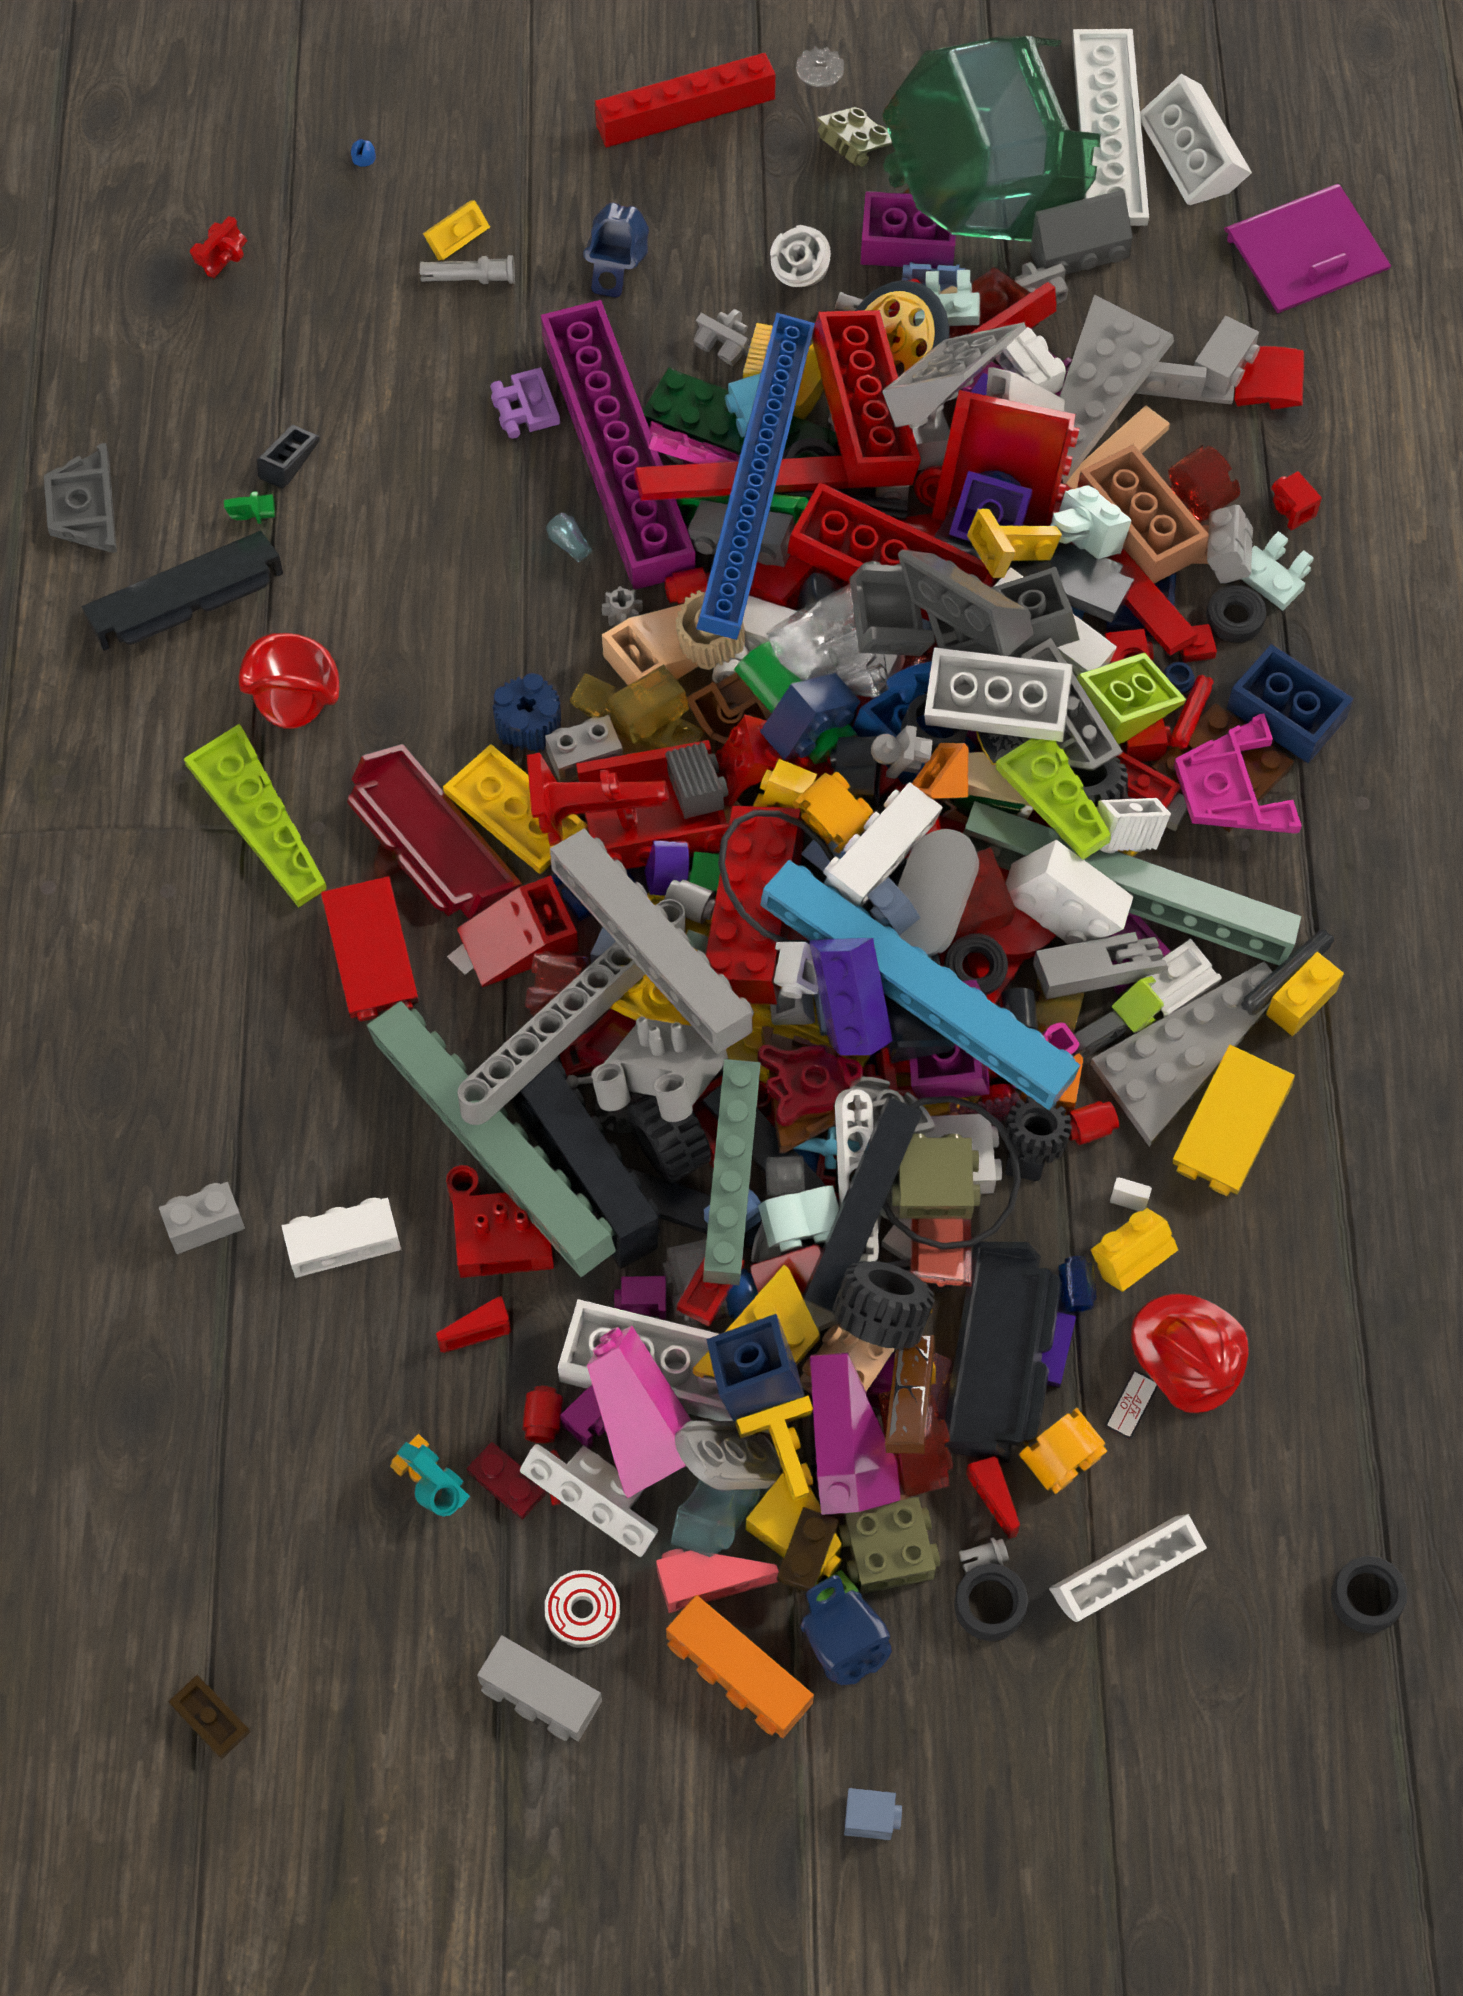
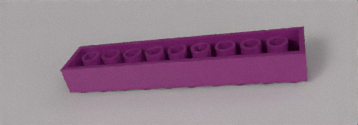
[541,300,695,590]

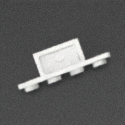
[520,1444,658,1557]

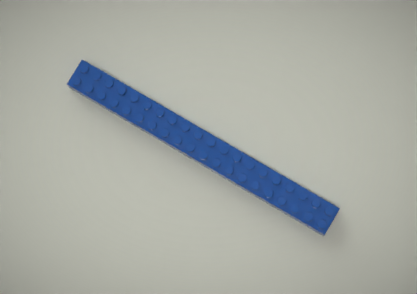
[696,313,815,640]

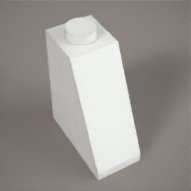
[986,367,1065,412]

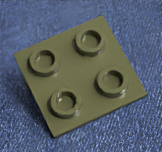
[817,107,898,167]

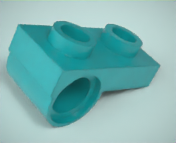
[396,1442,470,1516]

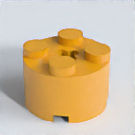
[793,772,874,853]
[1019,1408,1107,1494]

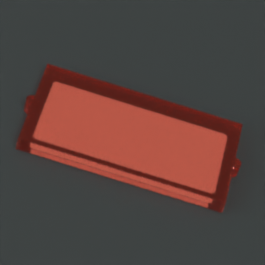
[911,1219,972,1287]

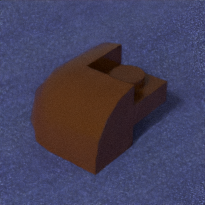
[685,672,771,744]

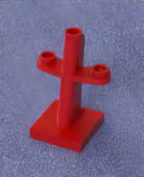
[527,752,669,846]

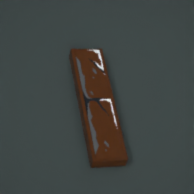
[885,1335,935,1454]

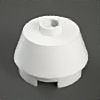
[770,225,831,287]

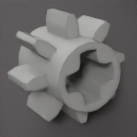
[602,586,643,626]

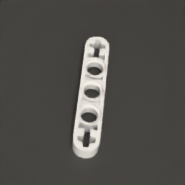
[835,1089,879,1262]

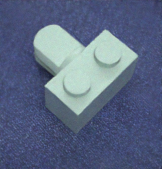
[1050,485,1132,559]

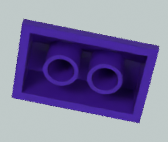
[809,938,893,1055]

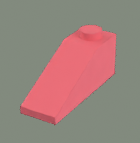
[656,1549,779,1613]

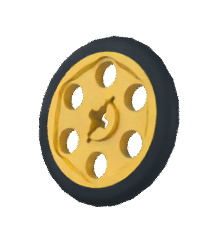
[855,280,949,372]

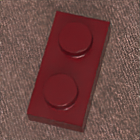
[466,1442,547,1520]

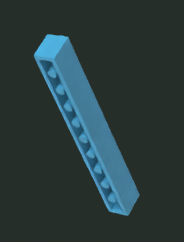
[760,860,1080,1111]

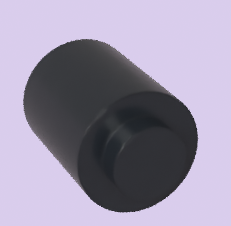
[1000,988,1038,1031]

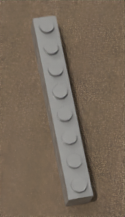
[550,828,753,1054]

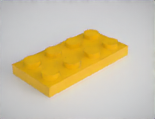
[443,744,588,874]

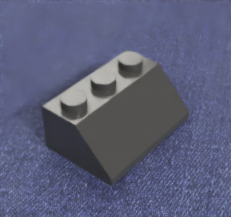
[1030,189,1133,275]

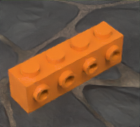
[666,1594,814,1738]

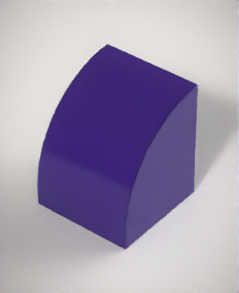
[645,841,689,896]

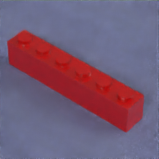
[595,53,776,148]

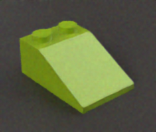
[1077,652,1186,744]

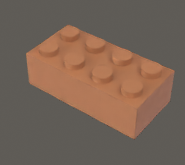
[1077,444,1209,583]

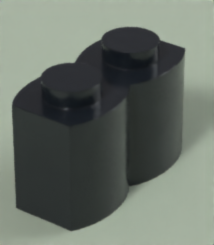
[830,736,882,807]

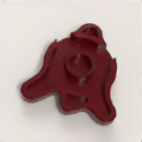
[757,1045,863,1126]

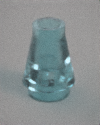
[546,513,592,562]

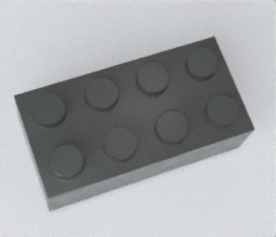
[927,567,1080,658]

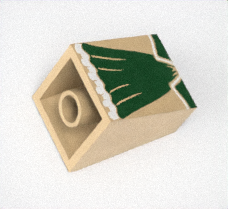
[935,752,1033,824]

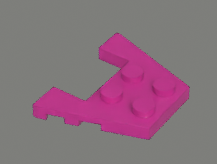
[648,421,740,464]
[1174,713,1302,833]

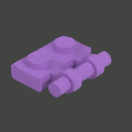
[490,367,560,439]

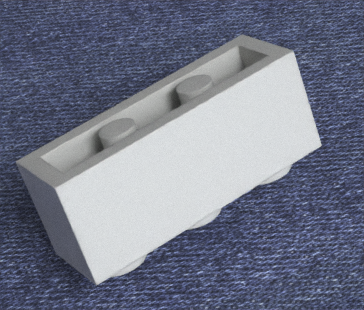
[282,1198,401,1278]

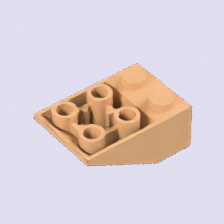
[602,604,698,702]

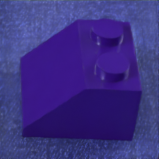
[949,471,1032,542]

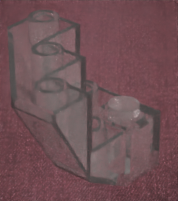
[766,584,888,698]

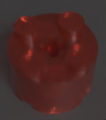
[1168,445,1240,523]
[525,950,589,1017]

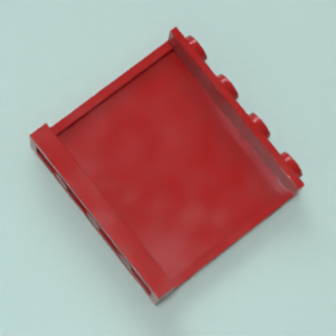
[932,390,1080,526]
[576,740,729,869]

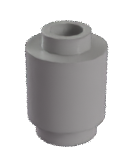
[664,880,715,924]

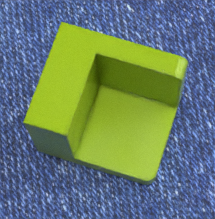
[1112,976,1164,1033]

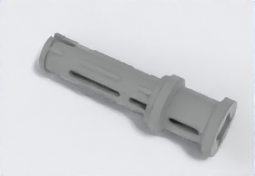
[420,255,515,284]

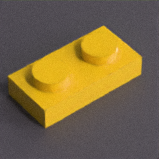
[423,200,490,261]

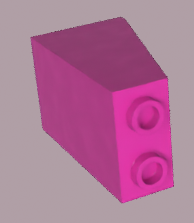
[587,1326,692,1498]

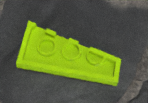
[996,738,1111,860]

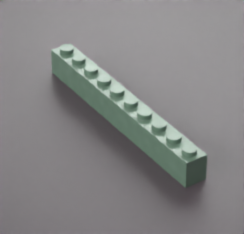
[963,801,1301,966]
[367,1001,616,1277]

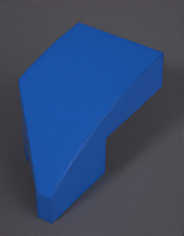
[886,661,932,703]

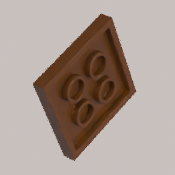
[1152,703,1294,833]

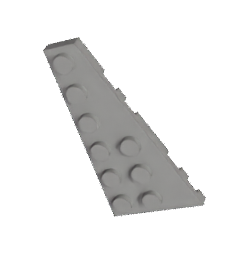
[1060,295,1174,484]
[1090,961,1272,1147]

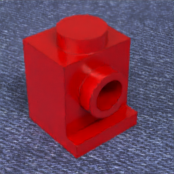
[1271,471,1322,531]

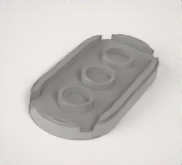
[898,829,979,959]
[675,1421,782,1490]

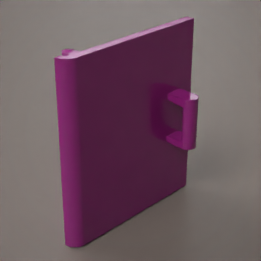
[1224,184,1391,314]

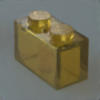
[607,664,689,744]

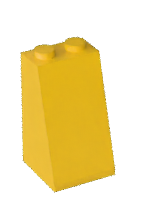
[1173,1044,1295,1196]

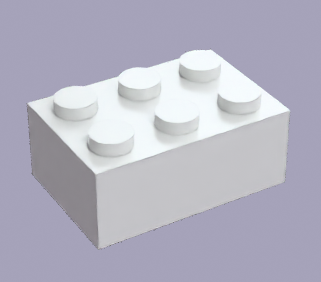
[1002,840,1133,945]

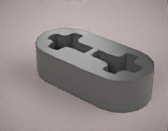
[1071,1011,1128,1059]

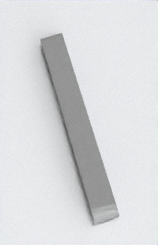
[457,899,686,1125]

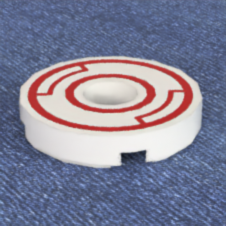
[545,1570,620,1648]

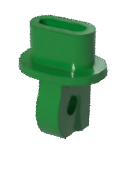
[224,491,275,524]

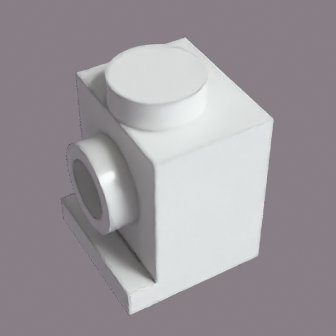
[774,942,818,999]

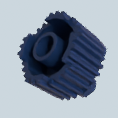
[493,673,562,753]

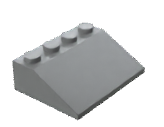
[882,322,1026,428]

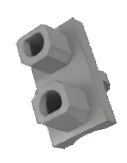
[1009,262,1068,306]
[693,309,750,366]
[871,725,932,779]

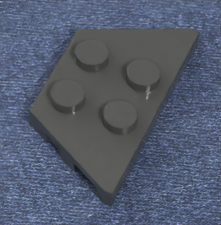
[44,443,117,553]

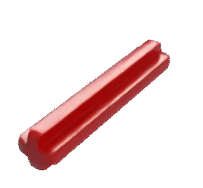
[1170,675,1214,750]

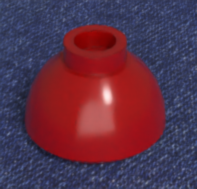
[914,465,943,508]

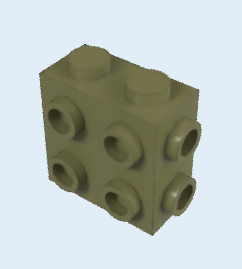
[891,1134,980,1219]
[838,1495,940,1594]

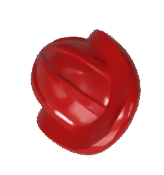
[239,633,340,729]
[1131,1294,1249,1413]

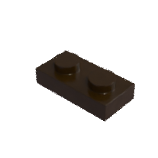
[777,1507,839,1592]
[168,1674,250,1760]

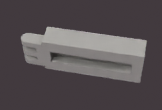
[1033,932,1168,999]

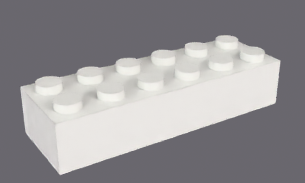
[558,1299,770,1434]

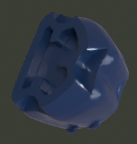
[583,202,649,297]
[801,1575,892,1685]

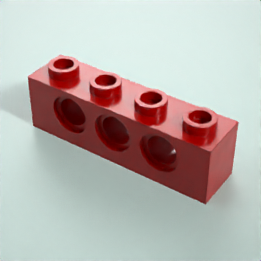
[1104,629,1171,762]

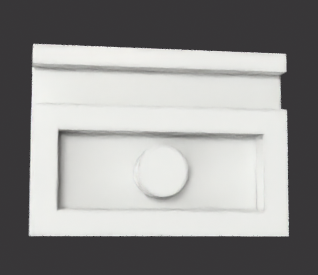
[1136,939,1222,1017]

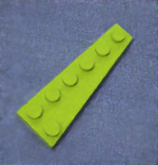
[184,724,327,908]

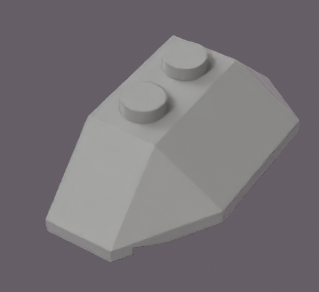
[1021,638,1122,771]

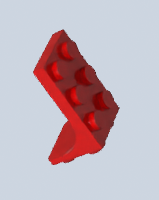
[715,715,834,807]

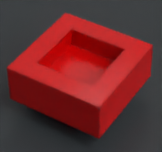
[1180,624,1217,663]

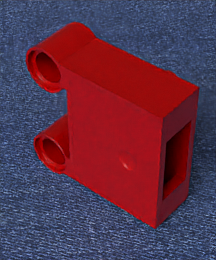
[446,1165,554,1278]

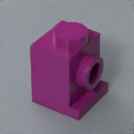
[614,1276,666,1321]
[561,1385,606,1450]

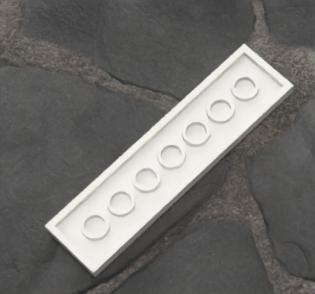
[1072,29,1149,226]

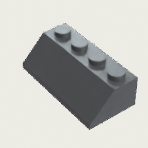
[898,550,1034,656]

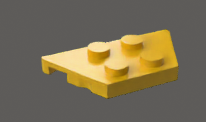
[693,1265,820,1378]

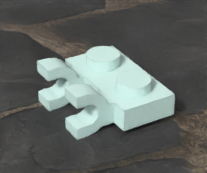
[915,270,980,326]
[1241,531,1314,611]

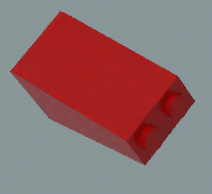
[321,876,419,1021]

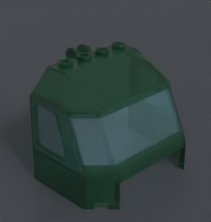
[882,35,1101,242]

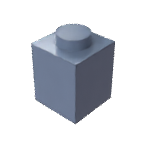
[844,1788,902,1840]

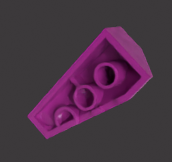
[810,1353,901,1515]

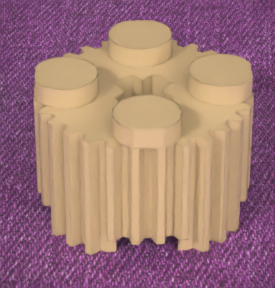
[675,590,745,670]

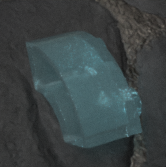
[671,1479,760,1557]

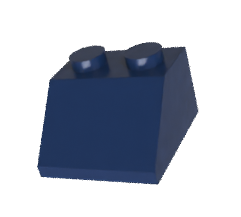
[706,1314,804,1422]

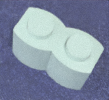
[758,1185,839,1252]

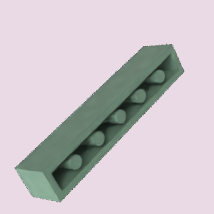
[703,1059,761,1285]

